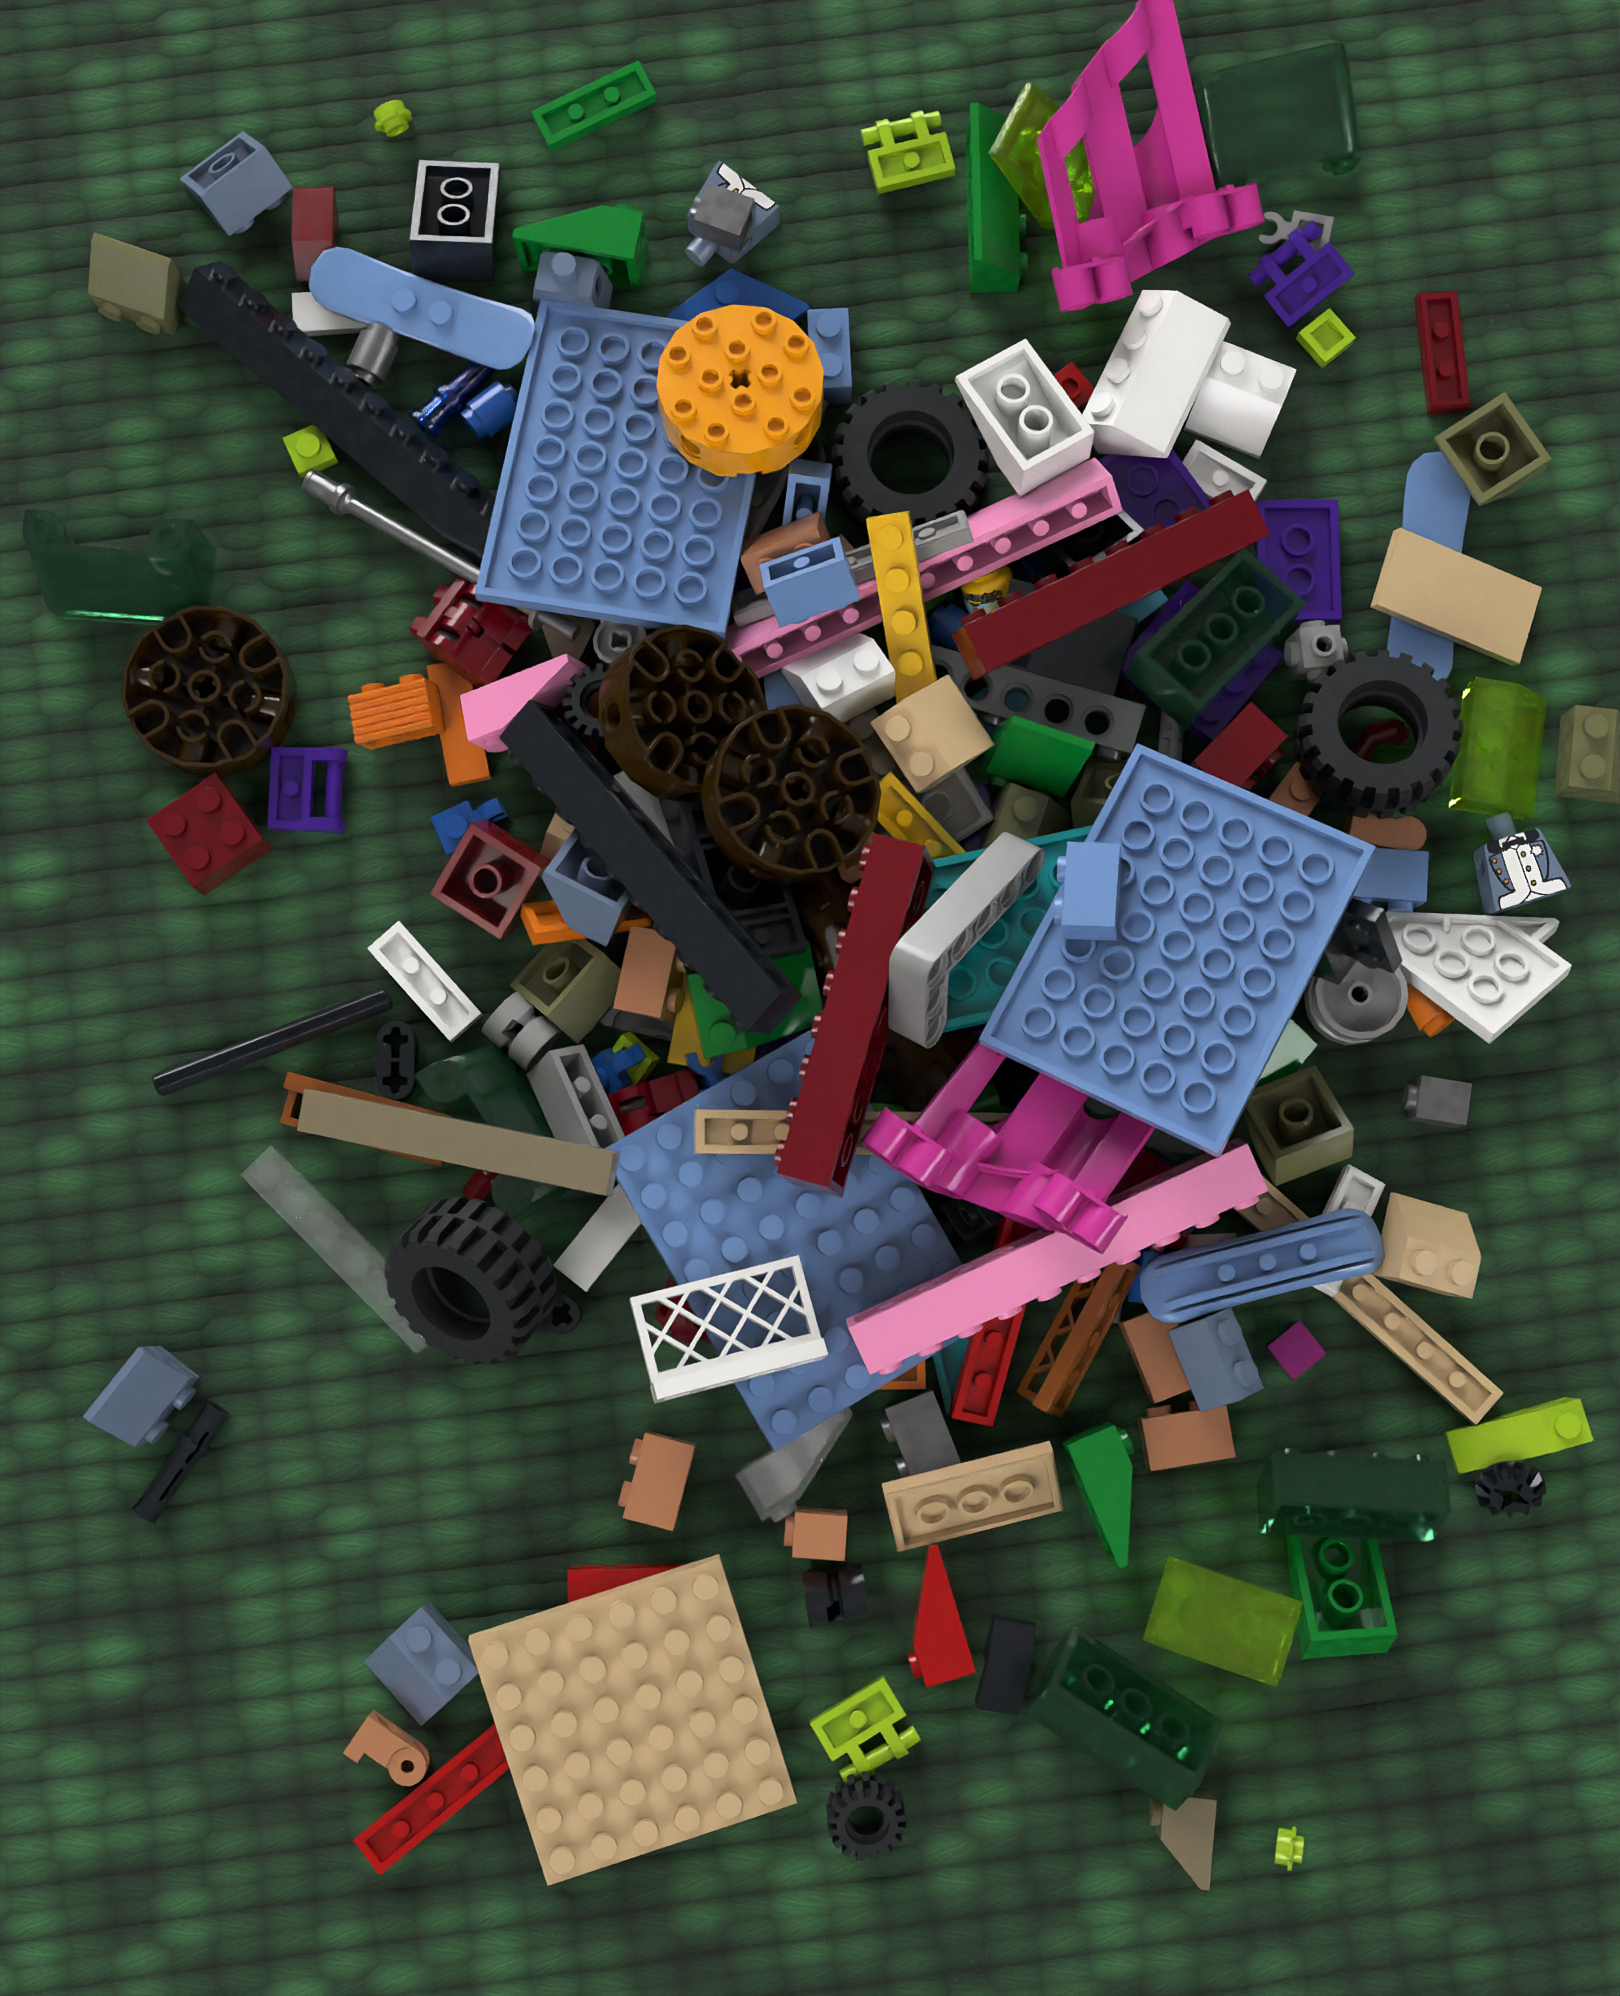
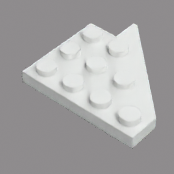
[1386,911,1572,1044]

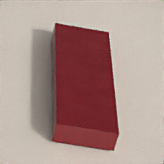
[1414,290,1471,415]

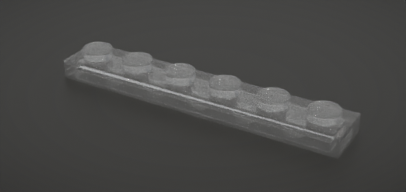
[241,1145,428,1354]

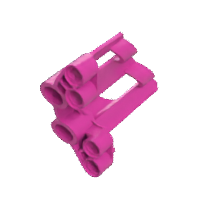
[1037,0,1265,312]
[860,1041,1155,1254]

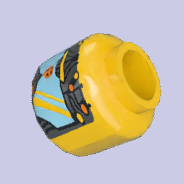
[961,565,1014,614]

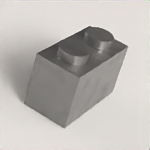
[880,1389,961,1478]

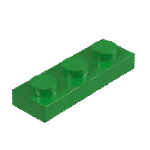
[531,60,657,153]

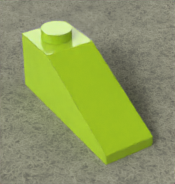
[1444,1397,1594,1474]

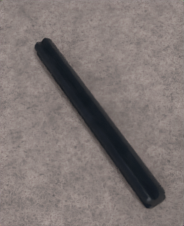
[152,988,393,1096]

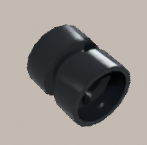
[802,1563,870,1629]

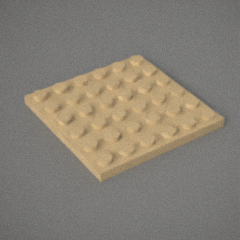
[468,1554,797,1886]

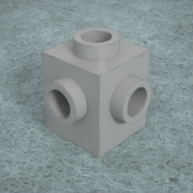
[1284,620,1348,683]

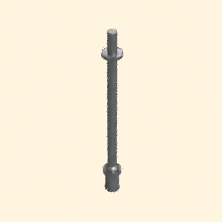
[302,469,581,640]

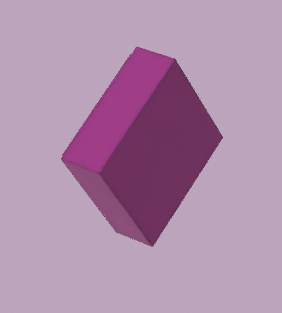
[1264,1320,1327,1380]

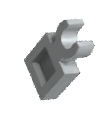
[1259,210,1334,256]

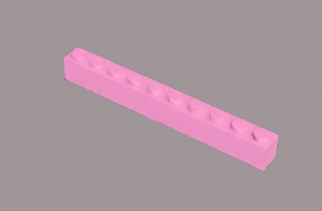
[724,457,1123,679]
[846,1138,1268,1375]

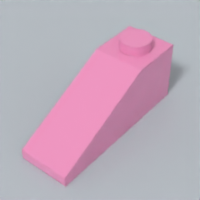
[460,654,587,753]

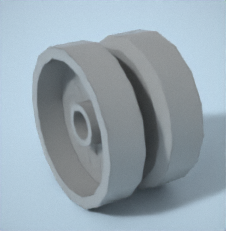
[1304,960,1409,1045]

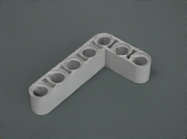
[888,832,1046,1049]

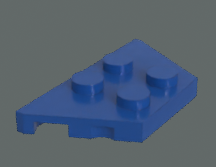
[667,268,810,324]

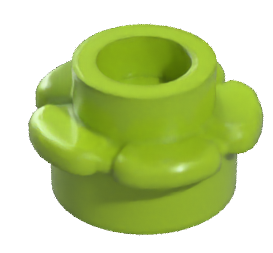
[373,100,412,137]
[1275,1826,1305,1871]

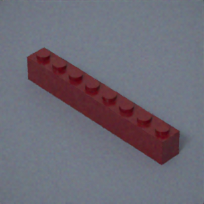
[952,489,1270,680]

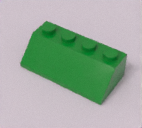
[965,103,1027,293]

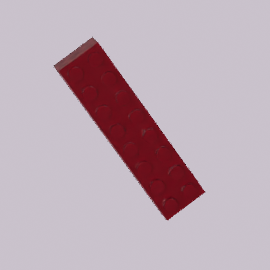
[774,833,936,1198]

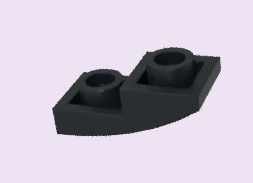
[933,1198,1004,1249]
[975,1615,1036,1716]

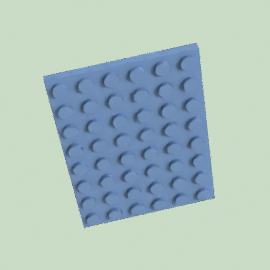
[475,299,757,639]
[979,743,1376,1158]
[605,1029,963,1452]

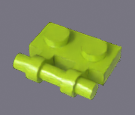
[860,110,956,195]
[810,1675,921,1785]

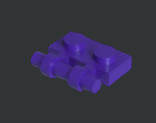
[1247,220,1355,328]

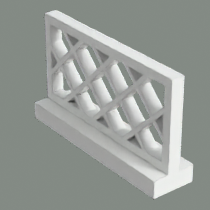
[629,1255,828,1404]

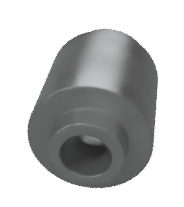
[345,323,399,388]

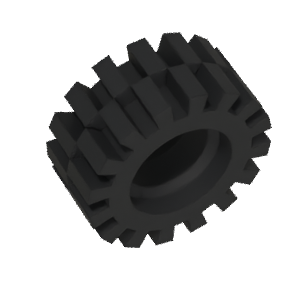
[563,663,608,746]
[826,1771,907,1861]

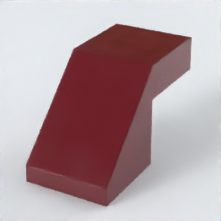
[292,186,339,281]

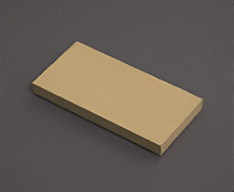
[1370,527,1542,666]
[881,1441,1063,1552]

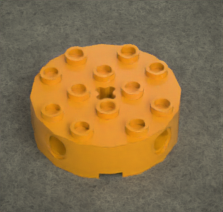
[656,305,824,477]

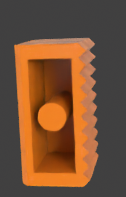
[348,674,445,750]

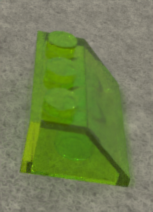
[1449,677,1547,821]

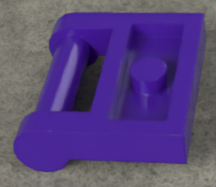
[268,747,348,834]

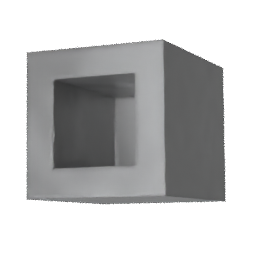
[690,182,755,253]
[1402,1075,1472,1128]

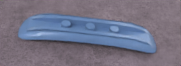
[309,247,536,370]
[1387,451,1471,681]
[1140,1208,1384,1323]

